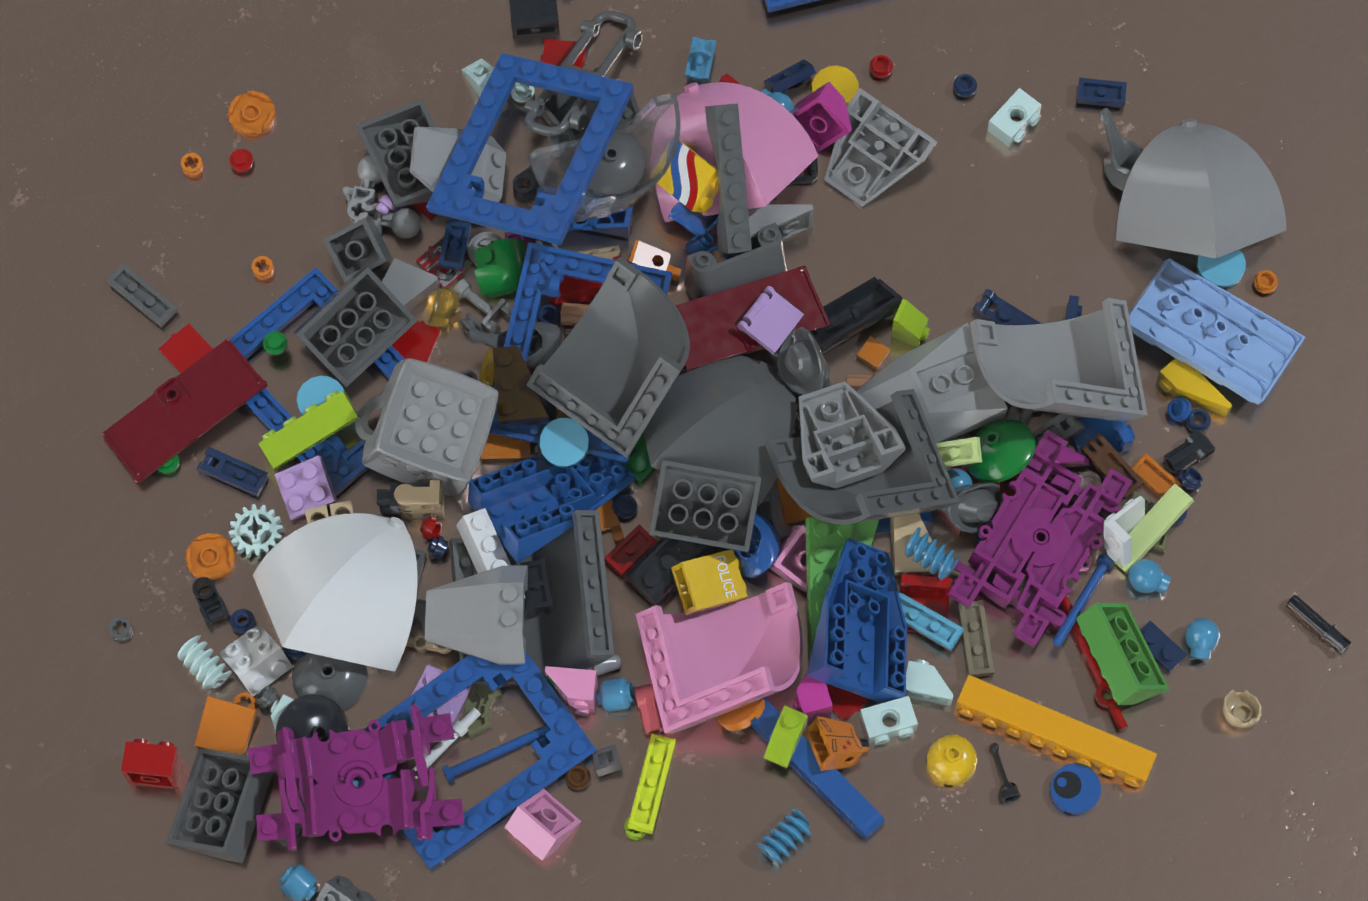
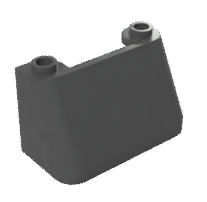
[684,222,788,300]

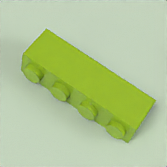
[258,390,361,469]

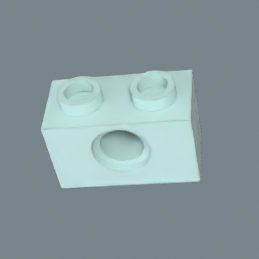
[987,88,1041,148]
[860,696,918,745]

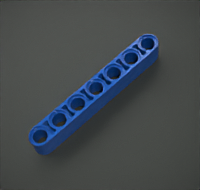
[750,698,885,839]

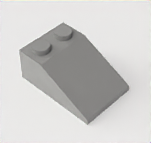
[747,204,814,252]

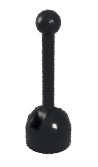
[989,743,1021,803]

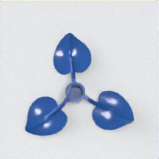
[668,202,747,260]

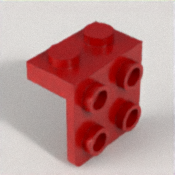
[900,572,952,632]

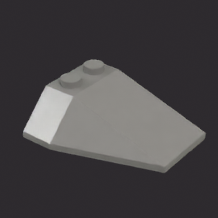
[824,88,937,207]
[410,127,506,226]
[799,381,905,488]
[425,565,528,665]

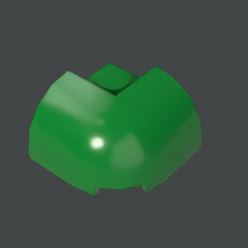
[474,238,527,299]

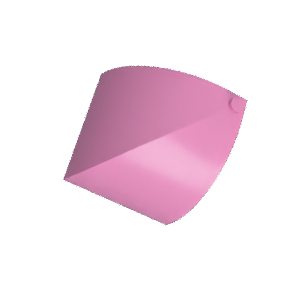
[654,82,818,222]
[636,582,803,733]

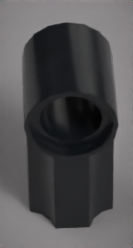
[1163,429,1216,475]

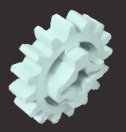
[229,504,284,559]

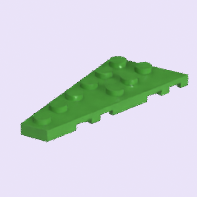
[805,517,879,663]

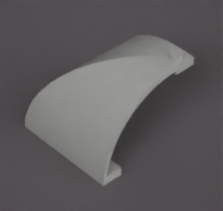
[1116,119,1287,258]
[970,298,1148,421]

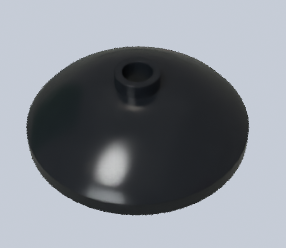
[276,694,350,744]

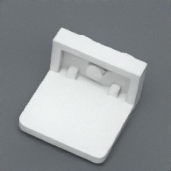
[1104,496,1145,567]
[220,625,293,696]

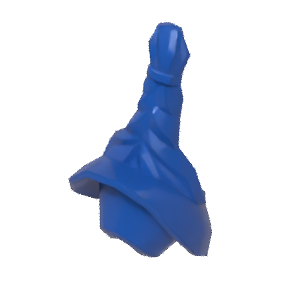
[733,513,781,578]

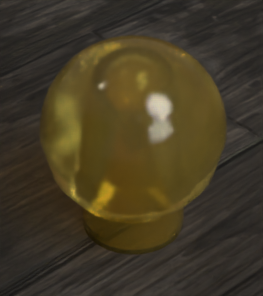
[426,287,460,328]

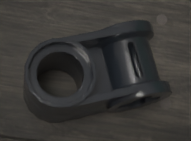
[513,158,558,203]
[192,577,231,628]

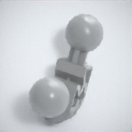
[342,155,421,239]

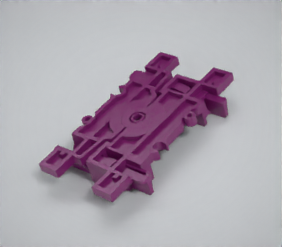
[947,430,1132,648]

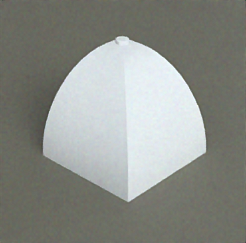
[253,513,417,672]

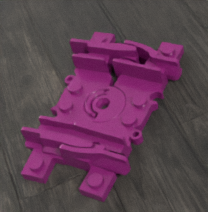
[248,704,464,851]

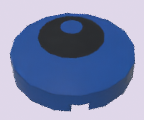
[1050,763,1101,815]

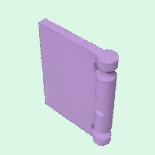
[737,286,804,355]

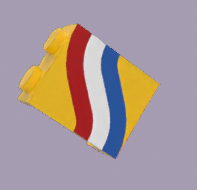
[653,139,719,213]

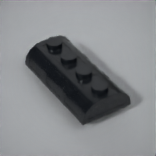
[811,277,903,354]
[622,537,721,607]

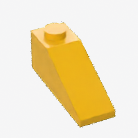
[1157,358,1232,417]

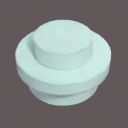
[511,83,535,103]

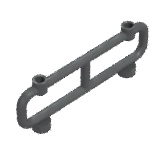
[524,11,642,137]

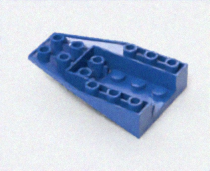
[468,455,635,563]
[807,538,907,703]

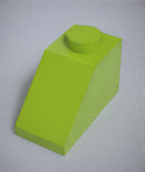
[891,299,931,348]
[764,705,808,768]

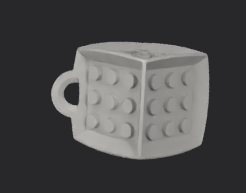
[355,358,499,496]

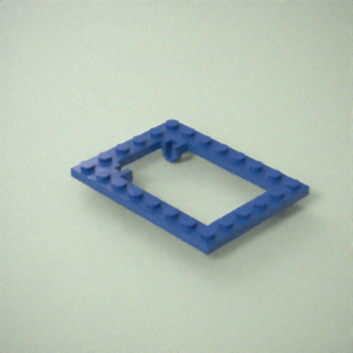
[426,53,634,245]
[489,242,672,463]
[230,267,404,496]
[363,652,597,870]

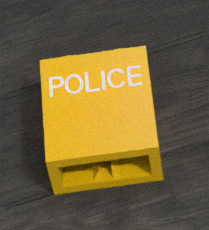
[671,549,748,615]

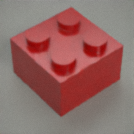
[121,739,184,789]

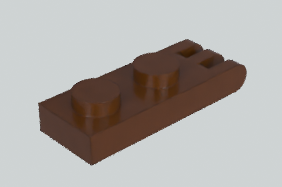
[1080,433,1144,499]

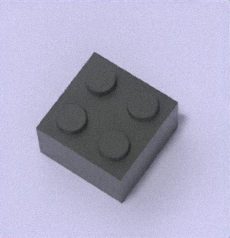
[323,216,393,283]

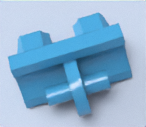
[685,36,716,82]

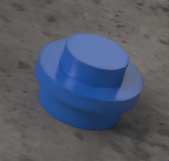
[1167,397,1192,422]

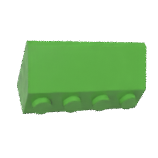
[1076,602,1169,705]

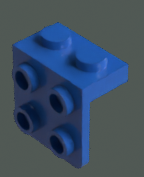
[1067,417,1135,466]

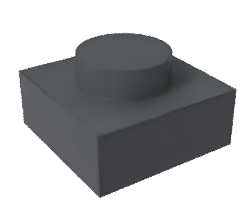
[592,744,623,777]

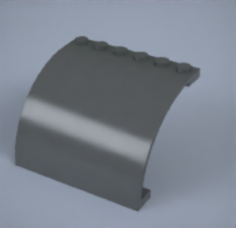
[449,510,615,685]

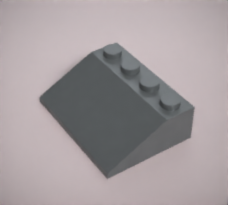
[356,99,436,207]
[293,266,418,387]
[649,460,762,552]
[166,748,274,863]

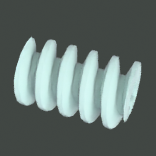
[177,635,232,690]

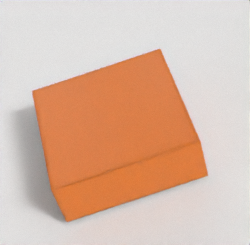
[856,336,891,371]

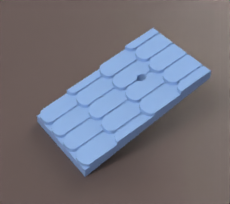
[1129,258,1305,405]

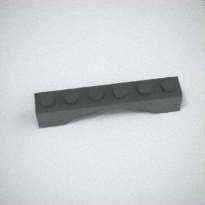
[705,103,752,253]

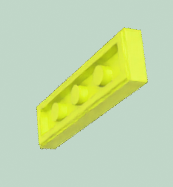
[628,733,676,834]

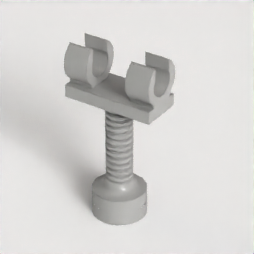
[452,279,513,334]

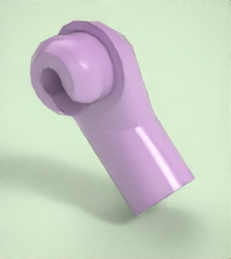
[376,195,400,215]

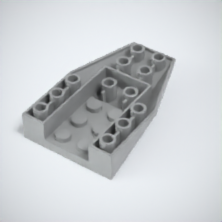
[856,323,1008,443]

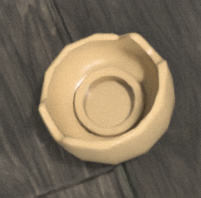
[1223,690,1262,728]

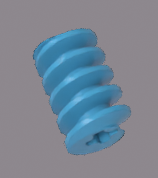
[905,527,961,580]
[756,808,812,864]

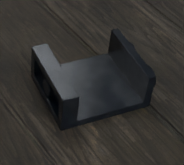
[509,0,560,38]

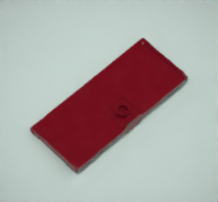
[675,265,830,372]
[101,338,268,484]

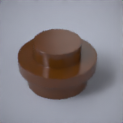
[565,765,591,790]

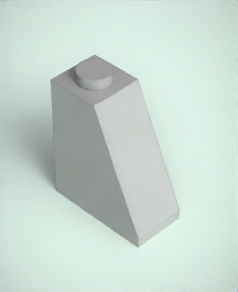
[382,258,440,312]

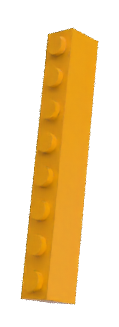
[955,675,1157,787]

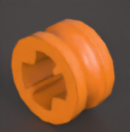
[181,153,204,177]
[251,256,274,280]
[233,693,257,709]

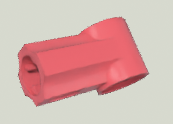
[634,683,664,735]

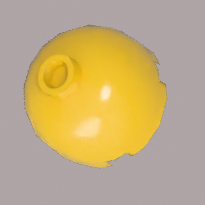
[927,734,977,786]

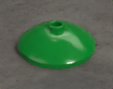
[966,420,1036,483]

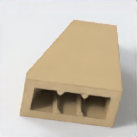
[890,513,939,576]

